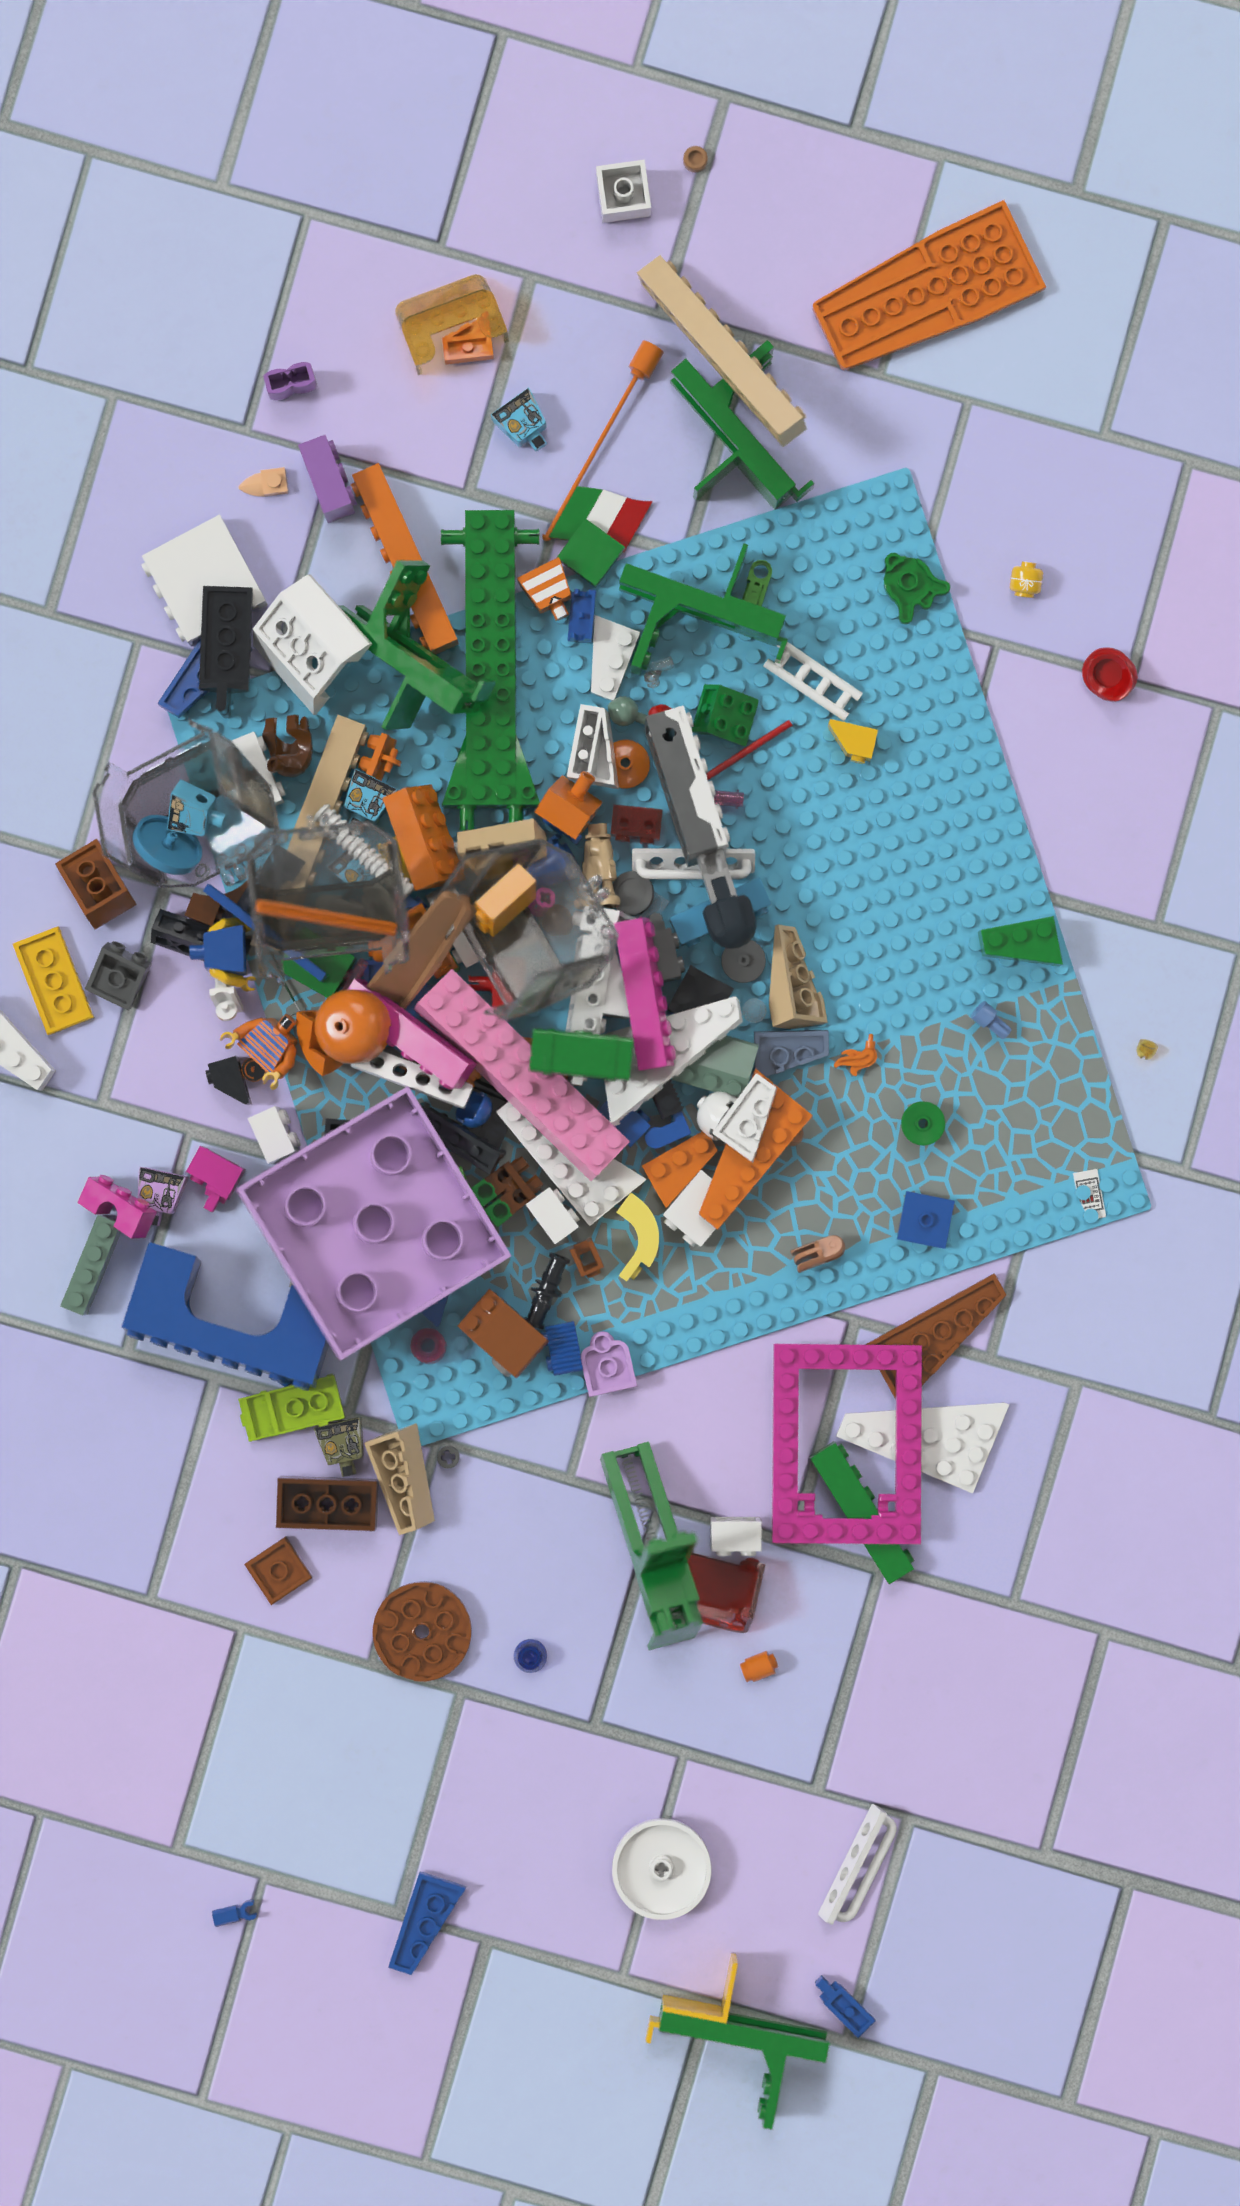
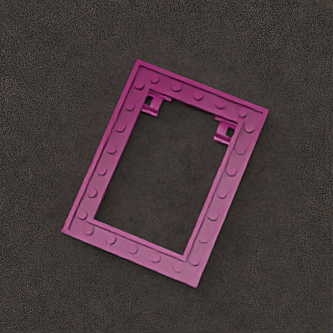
[772,1344,922,1544]

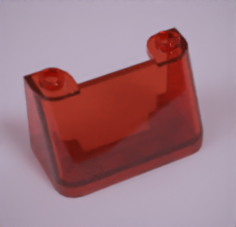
[688,1553,766,1633]

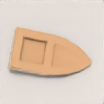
[238,467,289,496]

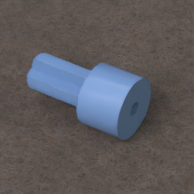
[971,1001,1011,1039]

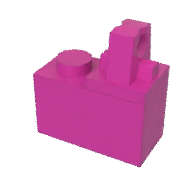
[186,1146,246,1212]

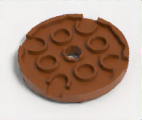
[373,1581,472,1681]

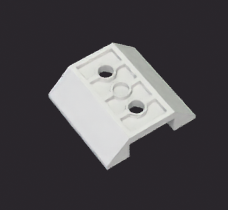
[253,574,372,715]

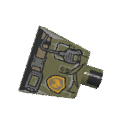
[314,1417,364,1477]

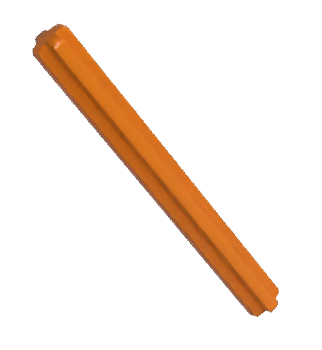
[256,900,397,936]

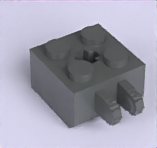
[649,912,685,983]

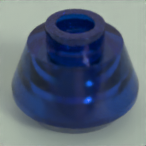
[514,1639,547,1673]

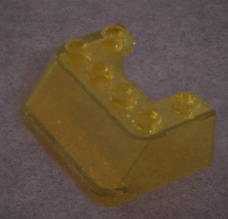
[395,274,509,375]

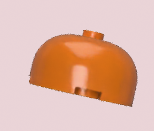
[314,989,391,1064]

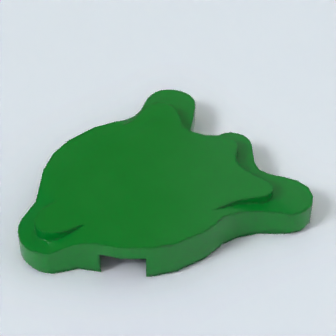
[884,553,951,624]

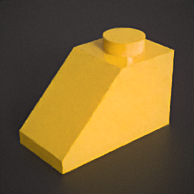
[828,719,878,764]

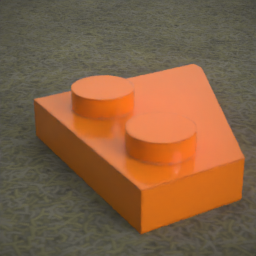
[442,312,494,365]

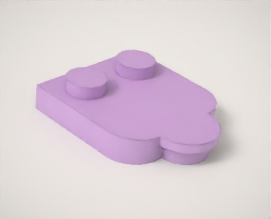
[581,1331,637,1398]

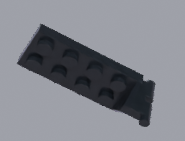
[199,586,253,718]

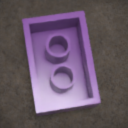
[298,434,357,523]

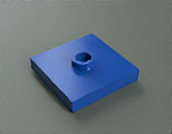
[897,1191,955,1249]

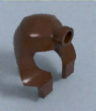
[262,714,313,777]

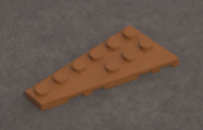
[865,1273,1006,1400]

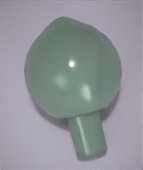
[608,696,648,726]

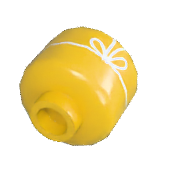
[1010,561,1043,598]

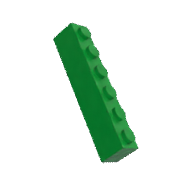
[809,1441,915,1584]

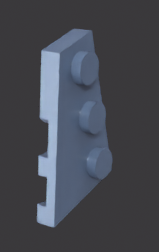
[754,1030,829,1077]

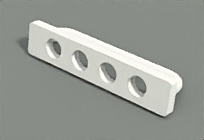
[632,848,755,880]
[351,1051,473,1109]
[818,1804,897,1925]

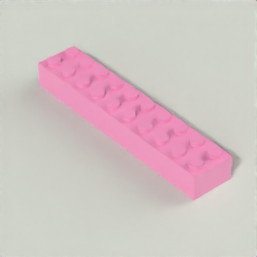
[414,969,630,1181]

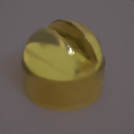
[1136,1039,1158,1060]

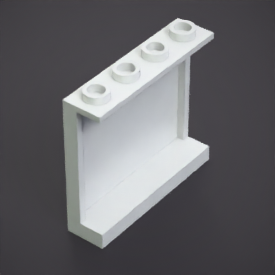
[141,514,268,646]

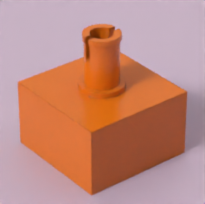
[535,771,603,840]

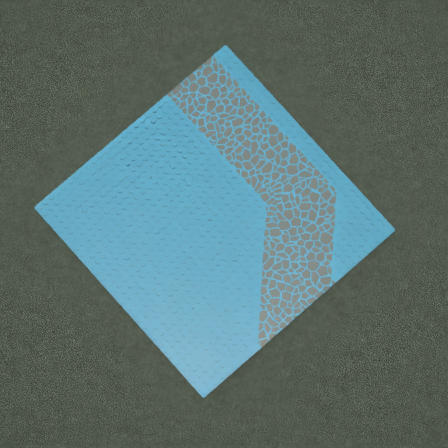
[167,468,1151,1446]

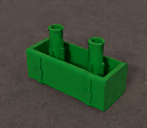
[529,1028,634,1082]

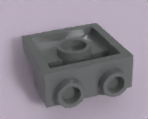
[85,941,152,1011]

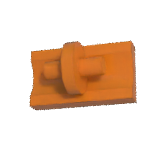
[358,733,402,781]

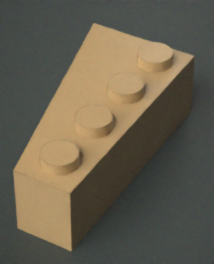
[364,1423,435,1535]

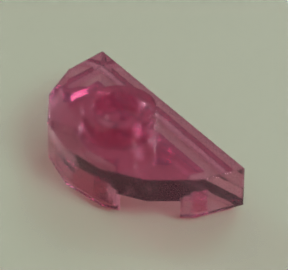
[342,958,369,990]

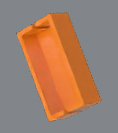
[383,784,464,891]

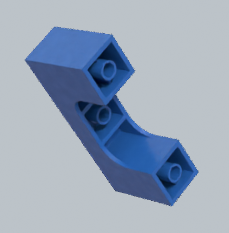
[121,1242,329,1391]

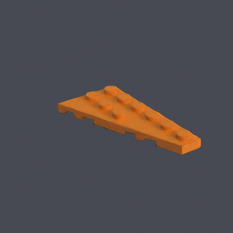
[699,1068,813,1230]

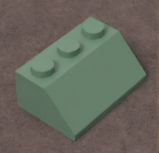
[672,1035,759,1097]

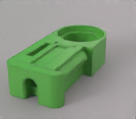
[742,560,772,607]

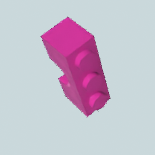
[77,1175,157,1239]

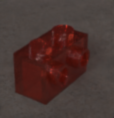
[611,805,663,845]

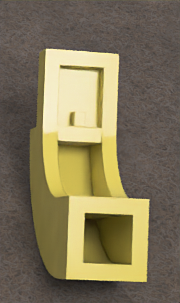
[617,1193,659,1281]

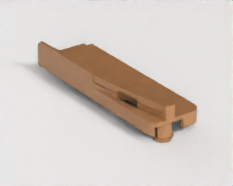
[367,891,476,1010]

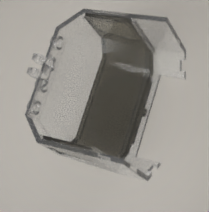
[92,719,280,888]
[245,813,409,987]
[435,839,619,1020]

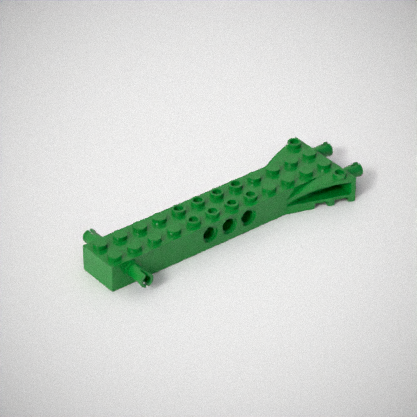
[441,510,540,832]

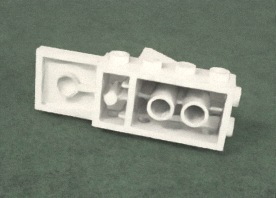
[566,932,630,1086]

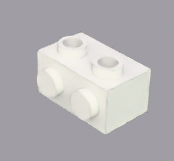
[526,1187,580,1244]

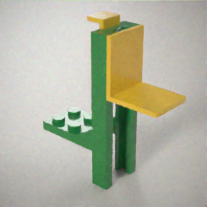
[645,1953,830,2130]

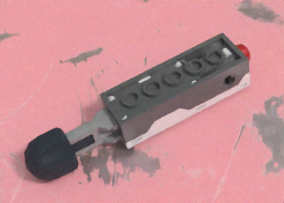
[644,704,757,949]

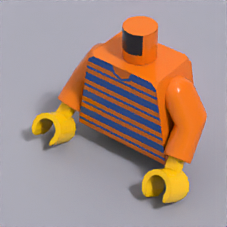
[220,1014,298,1090]

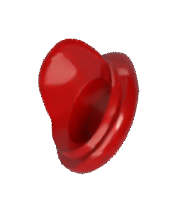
[1082,647,1138,701]

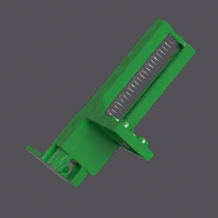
[600,1441,703,1650]

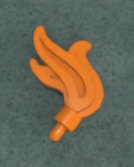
[834,1034,877,1076]

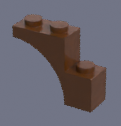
[185,864,261,926]

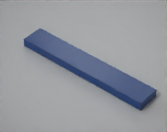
[203,884,328,983]

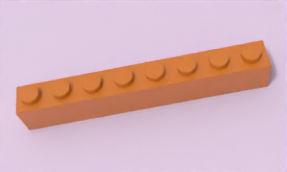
[350,463,459,655]

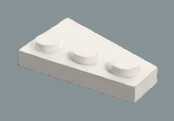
[713,1073,777,1163]

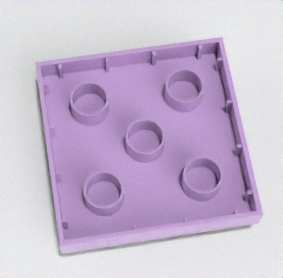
[236,1086,511,1361]

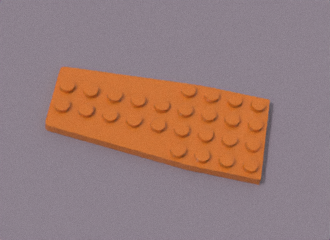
[812,200,1046,370]

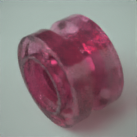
[411,1328,447,1364]

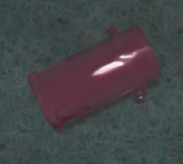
[714,790,744,809]

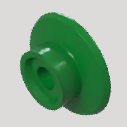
[901,1101,945,1146]

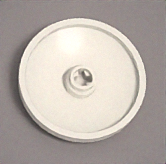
[612,1818,711,1920]

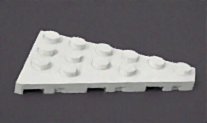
[603,996,743,1126]
[836,1402,1009,1493]

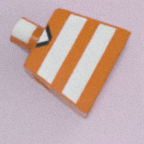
[517,557,571,621]

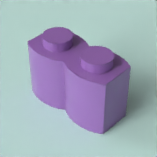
[263,362,318,400]

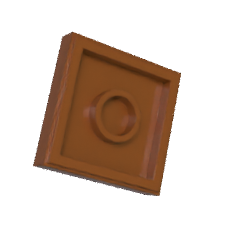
[244,1536,313,1605]

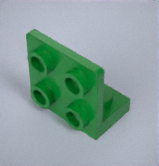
[692,684,759,746]

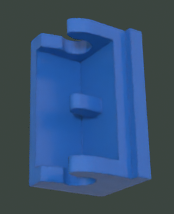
[567,589,596,643]

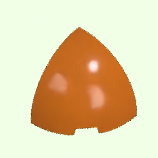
[296,1010,344,1076]

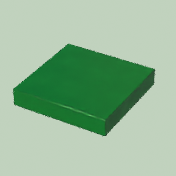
[557,519,625,587]

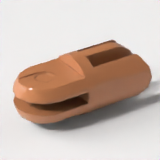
[790,1235,845,1273]

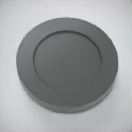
[613,871,654,916]
[721,940,766,983]

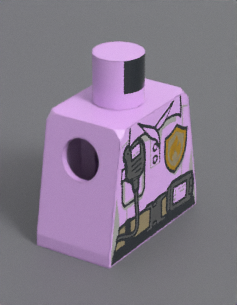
[138,1167,188,1226]

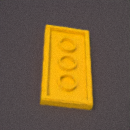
[13,926,94,1035]

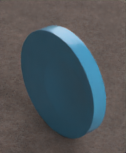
[132,815,202,875]

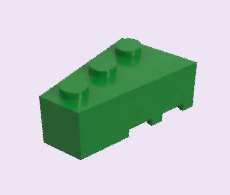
[978,916,1063,967]

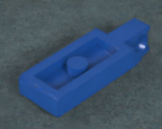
[815,1975,876,2038]

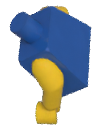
[189,918,256,992]

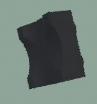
[667,965,734,1014]

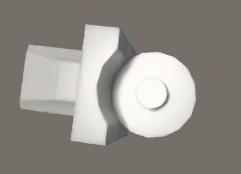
[209,979,243,1021]

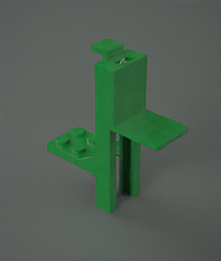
[670,340,815,510]
[619,543,788,675]
[338,560,496,730]

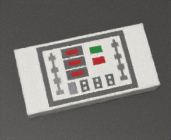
[1073,1169,1106,1218]

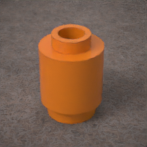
[740,1651,778,1682]

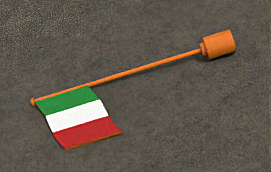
[542,340,664,553]

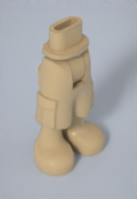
[576,823,621,909]

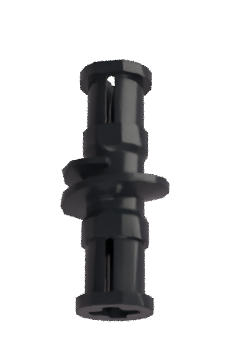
[524,1252,570,1329]

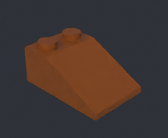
[55,839,137,930]
[458,1289,549,1378]

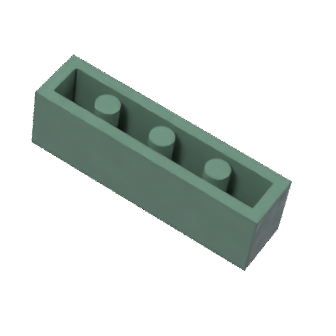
[60,1215,121,1316]

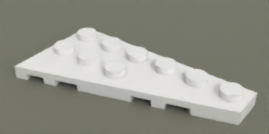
[496,1101,647,1226]

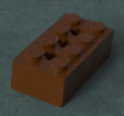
[276,1476,379,1531]

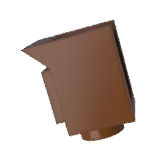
[569,1237,604,1278]

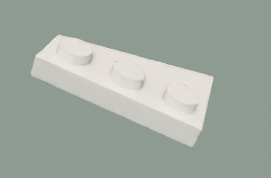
[591,615,640,701]

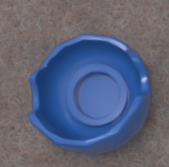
[456,1091,493,1128]

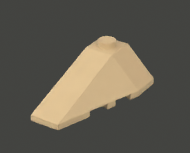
[769,924,828,1029]

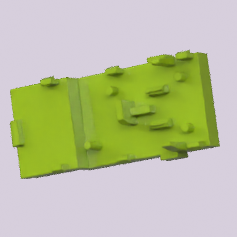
[238,1374,345,1442]

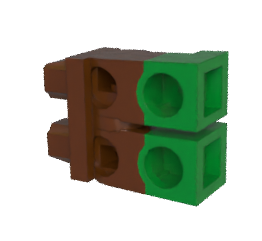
[471,1156,544,1228]

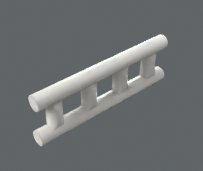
[763,642,863,721]

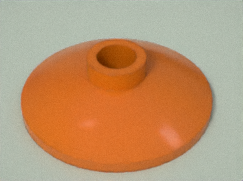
[613,740,650,789]

